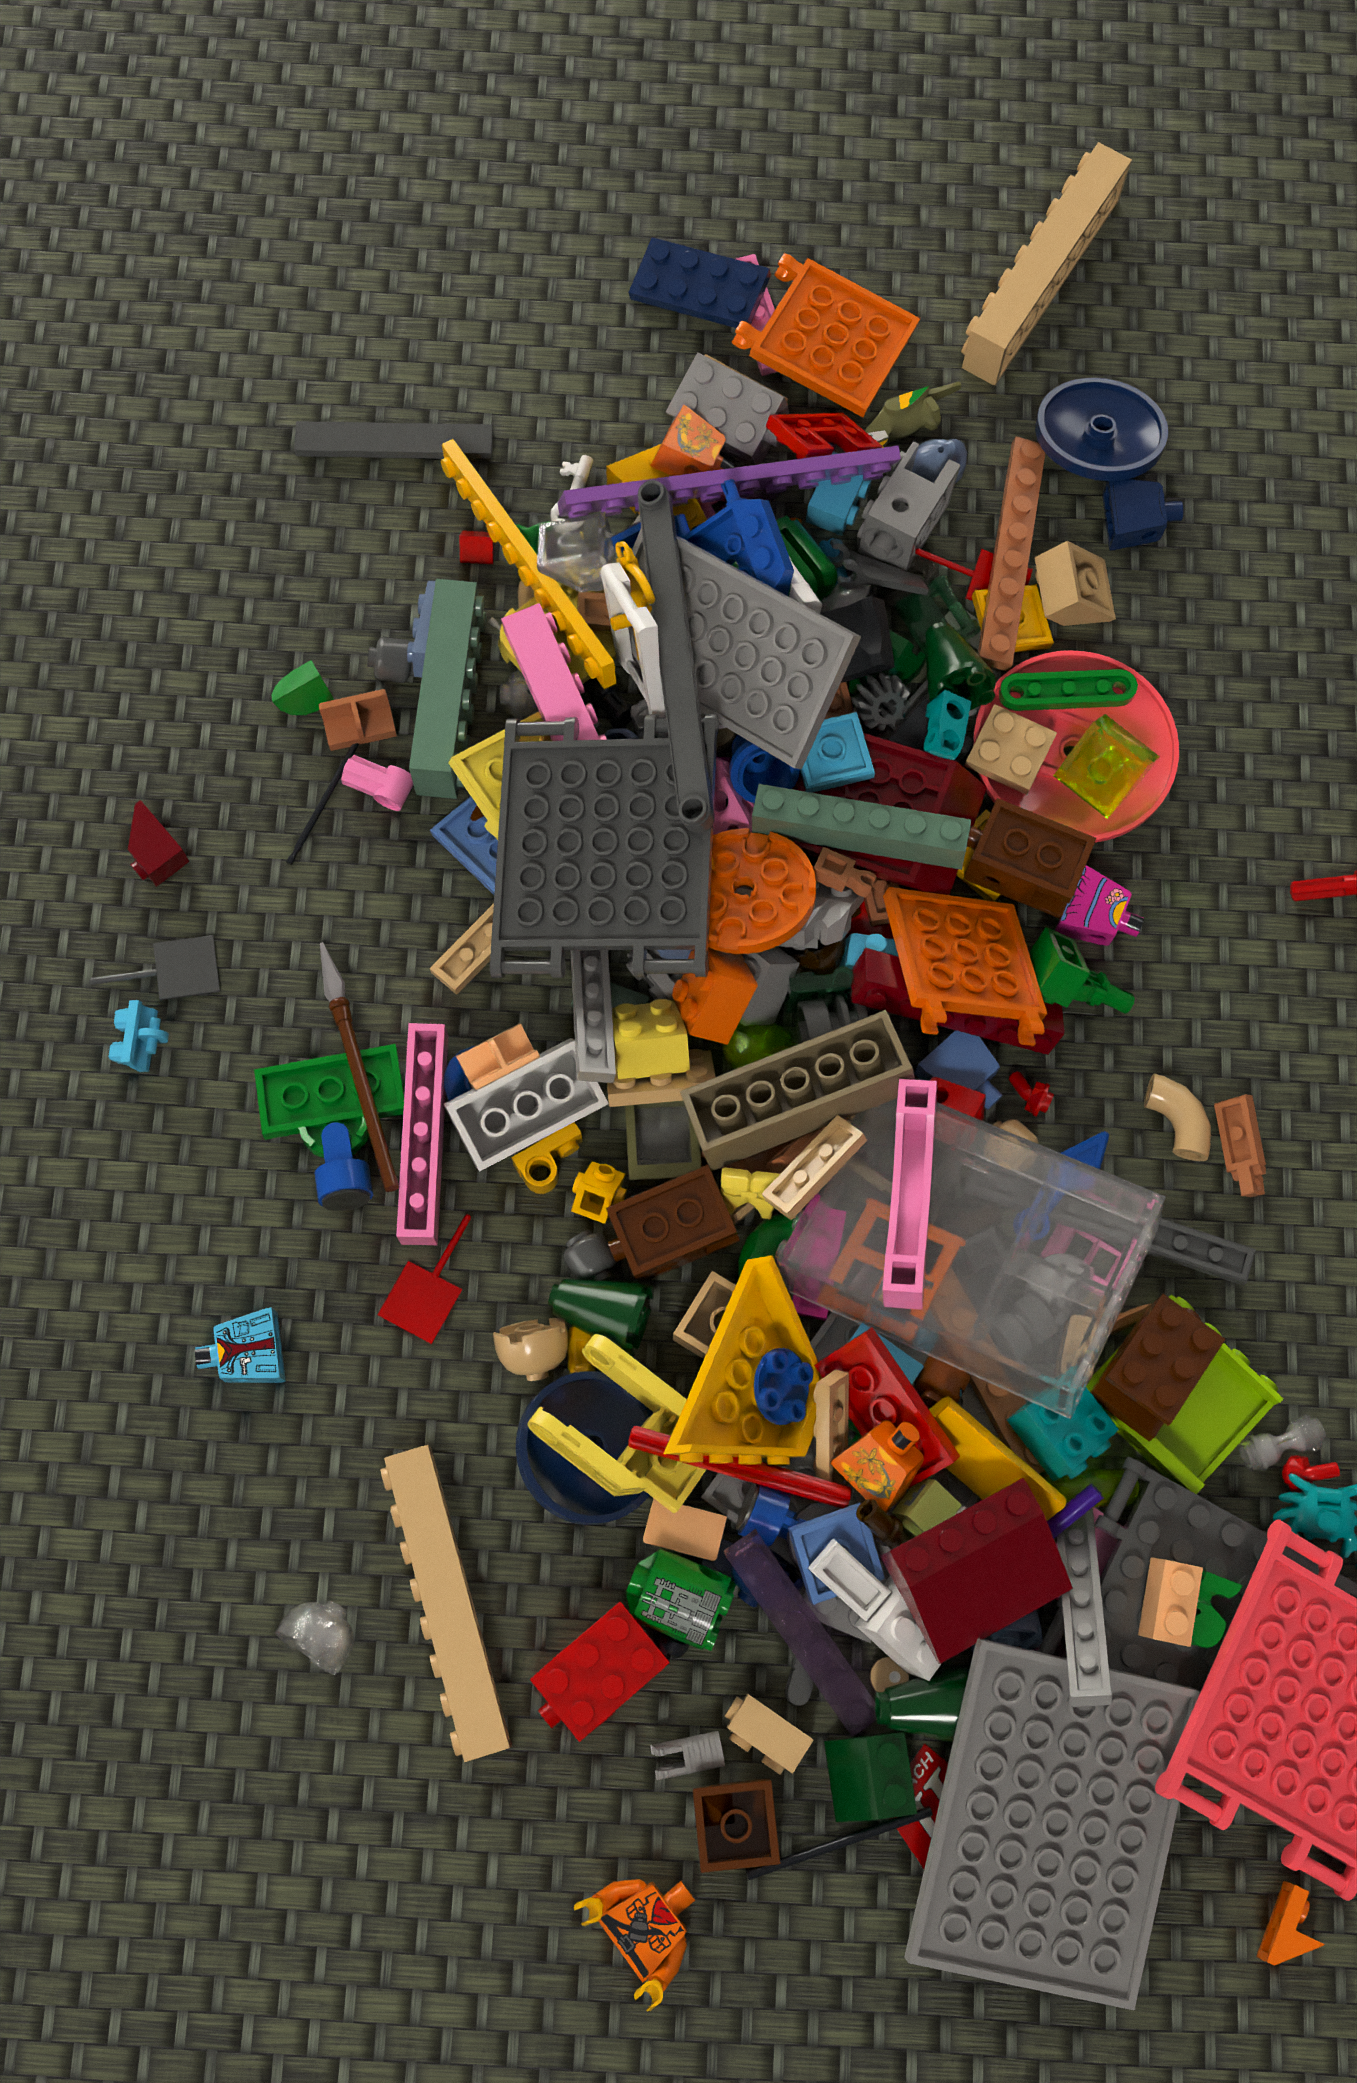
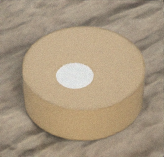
[869,1657,909,1692]

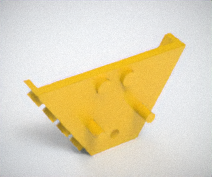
[664,1255,823,1465]

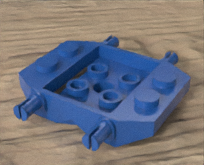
[674,479,794,596]

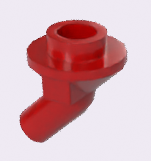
[1009,1072,1054,1117]
[1282,1455,1340,1492]

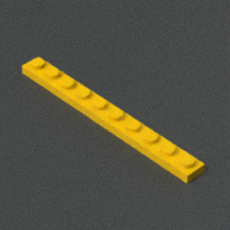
[441,439,616,689]

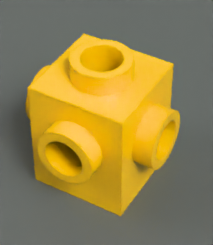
[571,1161,627,1224]

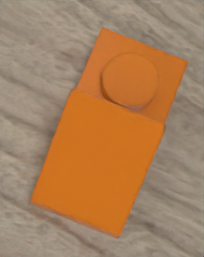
[1256,1881,1325,1966]

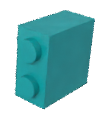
[1006,1369,1119,1481]

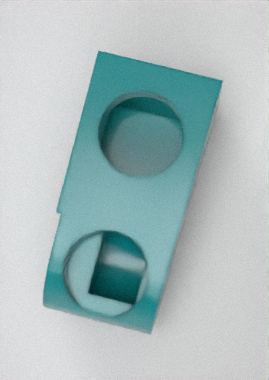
[924,690,971,760]

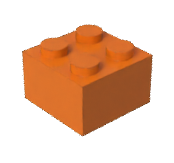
[672,947,758,1045]

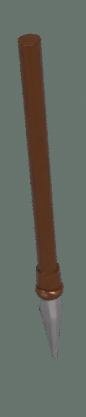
[320,942,399,1192]

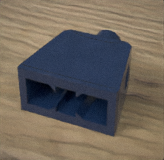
[1102,479,1183,550]

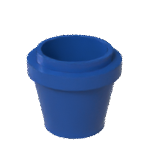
[729,735,800,803]

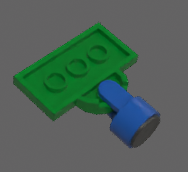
[254,1044,404,1211]

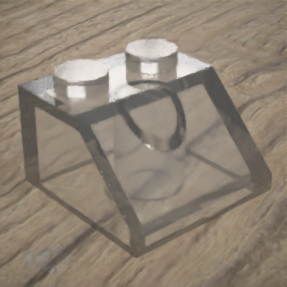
[537,512,615,593]

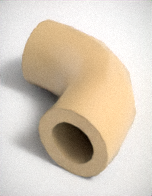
[1144,1074,1211,1161]

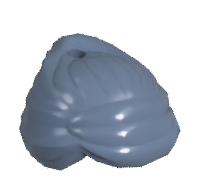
[912,439,967,484]

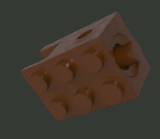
[963,798,1096,919]
[606,1165,740,1284]
[1090,1293,1225,1442]

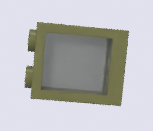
[625,1101,701,1188]

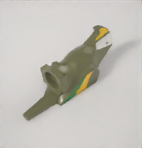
[865,382,961,448]

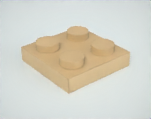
[964,704,1057,795]

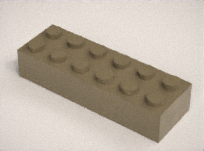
[680,1010,915,1171]

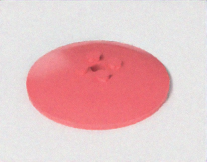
[973,650,1179,843]

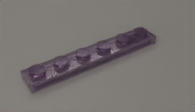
[724,1529,876,1737]

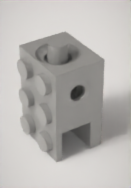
[666,352,789,466]
[857,441,961,571]

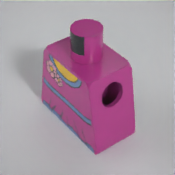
[1055,865,1144,946]

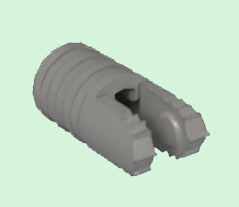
[650,1731,725,1780]

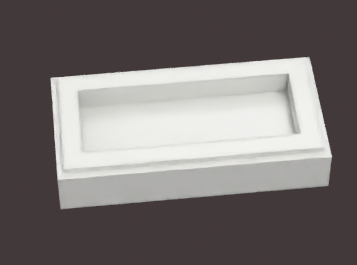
[808,1539,891,1621]

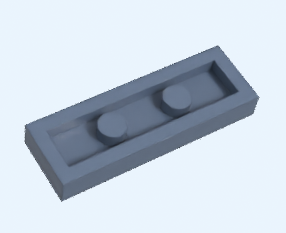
[407,581,435,678]

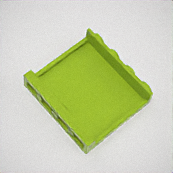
[1084,1294,1284,1495]

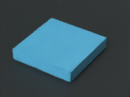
[800,712,875,793]

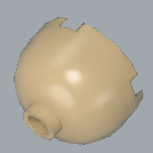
[493,1318,569,1381]

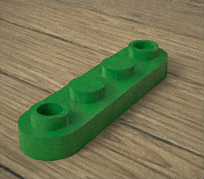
[999,669,1138,711]

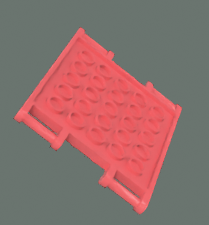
[1155,1519,1357,1901]

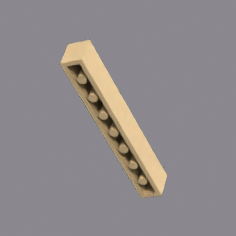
[380,1445,512,1762]

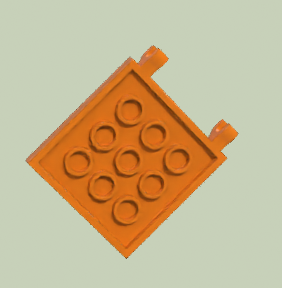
[732,254,921,417]
[883,887,1048,1046]

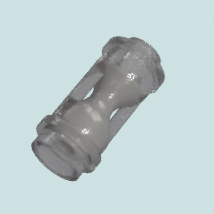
[1238,1414,1326,1472]

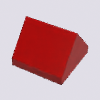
[459,531,495,564]

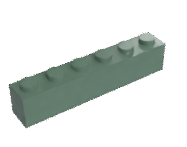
[752,784,971,870]

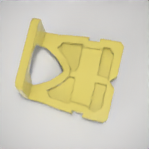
[721,1167,780,1219]

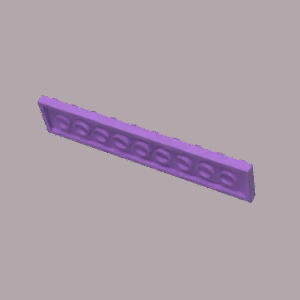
[557,446,901,521]

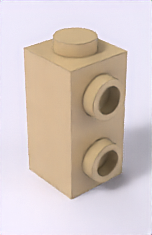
[725,1694,813,1775]

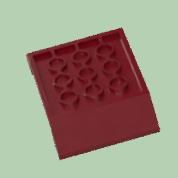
[792,733,987,895]

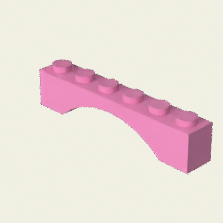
[883,1079,937,1310]

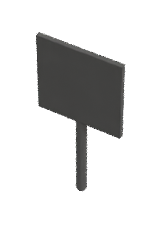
[89,935,220,1000]

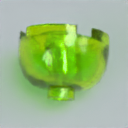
[722,1022,795,1069]

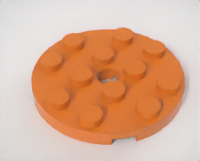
[708,828,816,954]

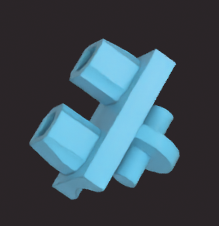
[108,1000,169,1072]

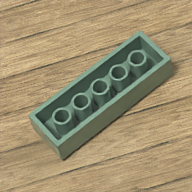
[409,579,487,799]

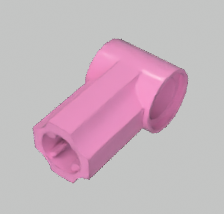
[341,755,413,811]

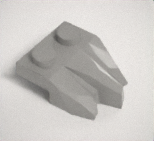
[793,881,864,945]

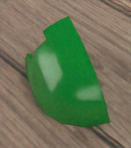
[271,660,334,715]

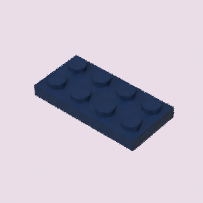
[628,237,771,328]

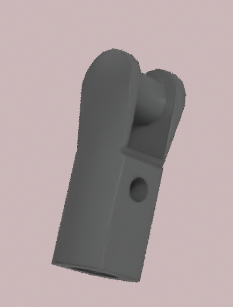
[784,1632,827,1706]

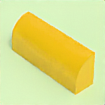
[929,1396,1066,1521]

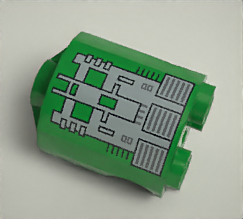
[626,1547,736,1651]

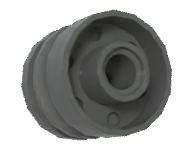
[796,992,870,1044]

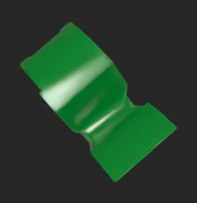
[1191,1571,1243,1648]

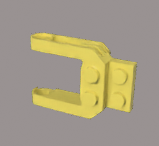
[527,1334,706,1513]

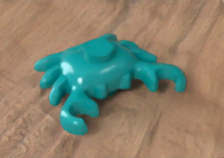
[1273,1473,1357,1570]

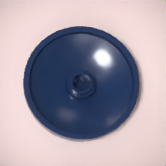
[1035,378,1168,481]
[516,1371,653,1525]

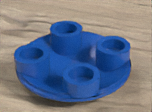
[754,1348,813,1425]

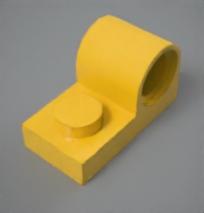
[511,1122,583,1194]

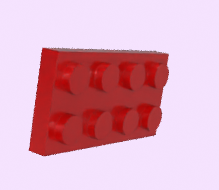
[814,1327,960,1489]

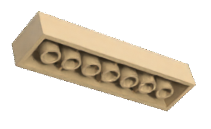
[961,142,1132,386]

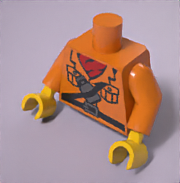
[574,1879,696,2011]

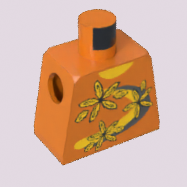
[650,405,735,476]
[830,1420,924,1513]

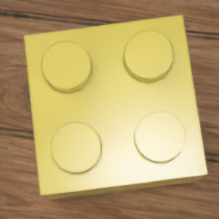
[612,999,690,1079]

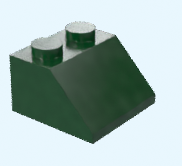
[824,1731,917,1822]

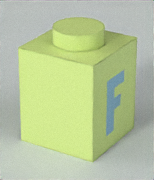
[892,1478,962,1538]

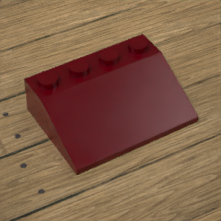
[880,1478,1073,1664]

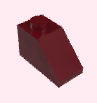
[128,800,190,887]

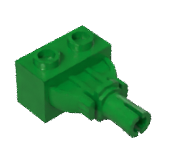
[1029,927,1135,1014]

